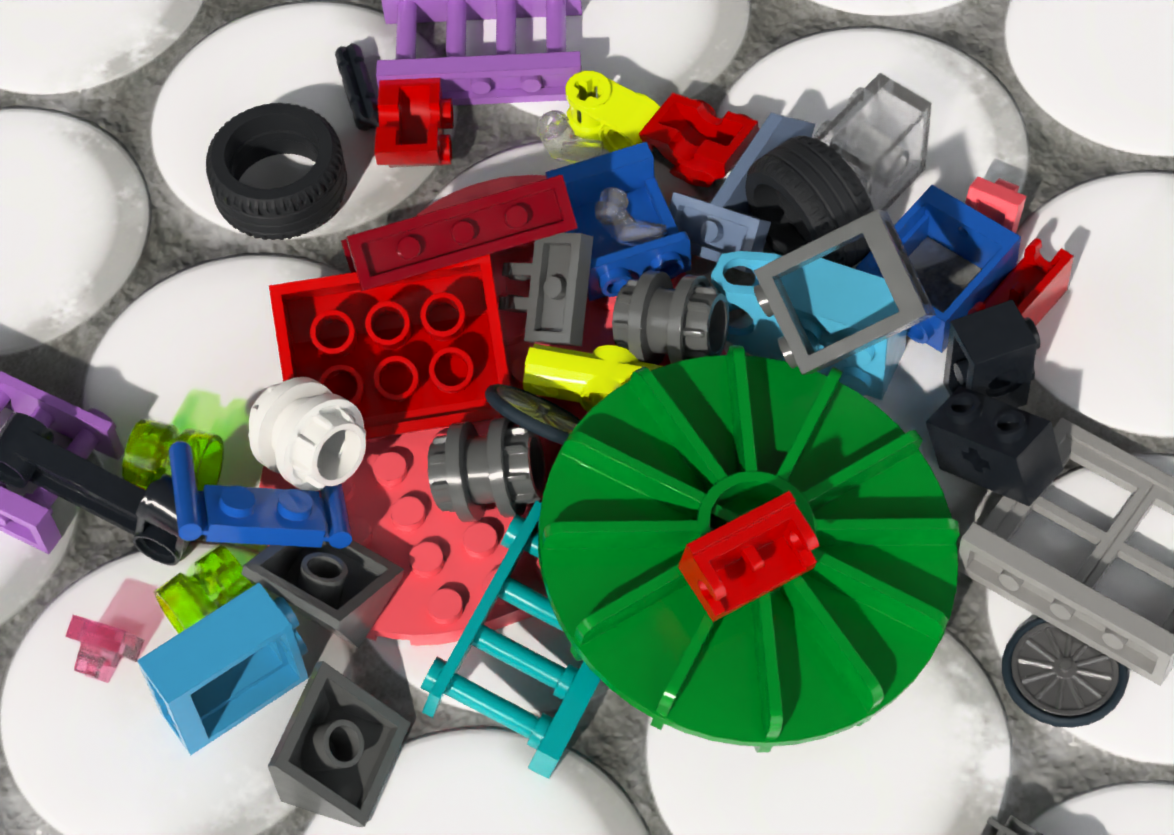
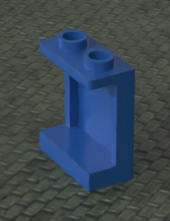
[545,142,691,301]

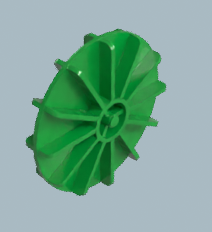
[538,345,960,753]

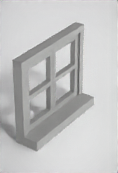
[958,418,1174,686]

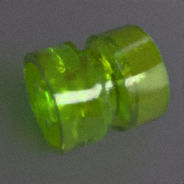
[122,418,224,491]
[154,545,254,634]

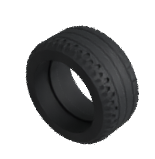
[206,103,347,240]
[745,136,874,267]

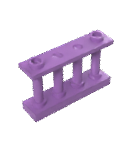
[376,0,582,106]
[0,371,124,554]

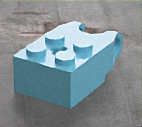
[711,251,907,400]

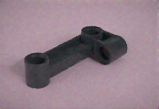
[0,412,199,566]

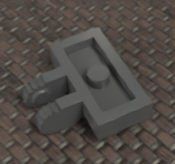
[498,233,593,346]

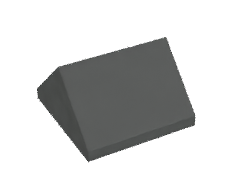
[241,540,404,648]
[268,661,411,827]

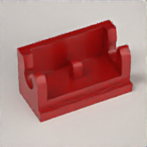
[967,238,1074,326]
[678,491,819,622]

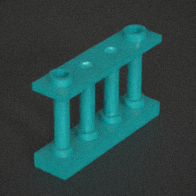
[420,500,601,779]

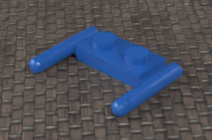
[169,441,352,549]

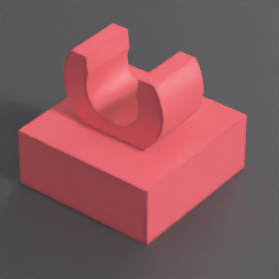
[965,177,1027,233]

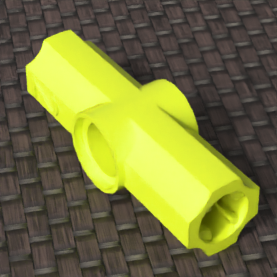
[523,344,662,412]

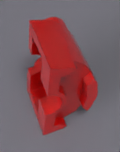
[374,78,454,168]
[639,92,759,188]

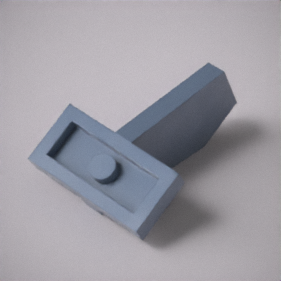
[669,113,815,273]

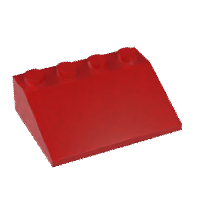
[269,254,510,440]

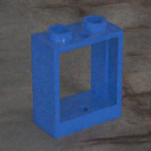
[855,185,1021,353]

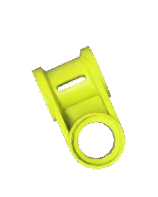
[565,71,660,152]

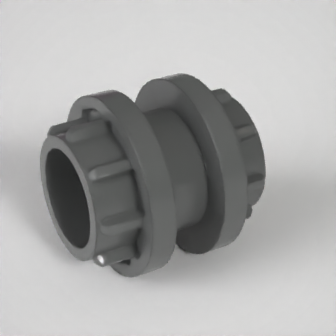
[612,270,729,365]
[428,417,546,522]

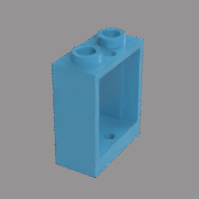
[137,582,309,756]

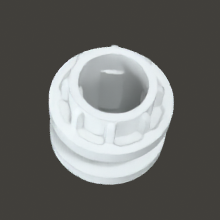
[248,377,366,491]

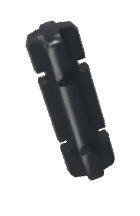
[335,43,379,131]

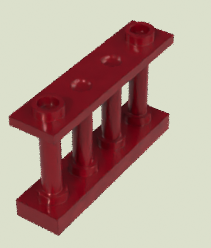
[341,175,578,291]

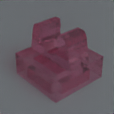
[65,615,144,683]

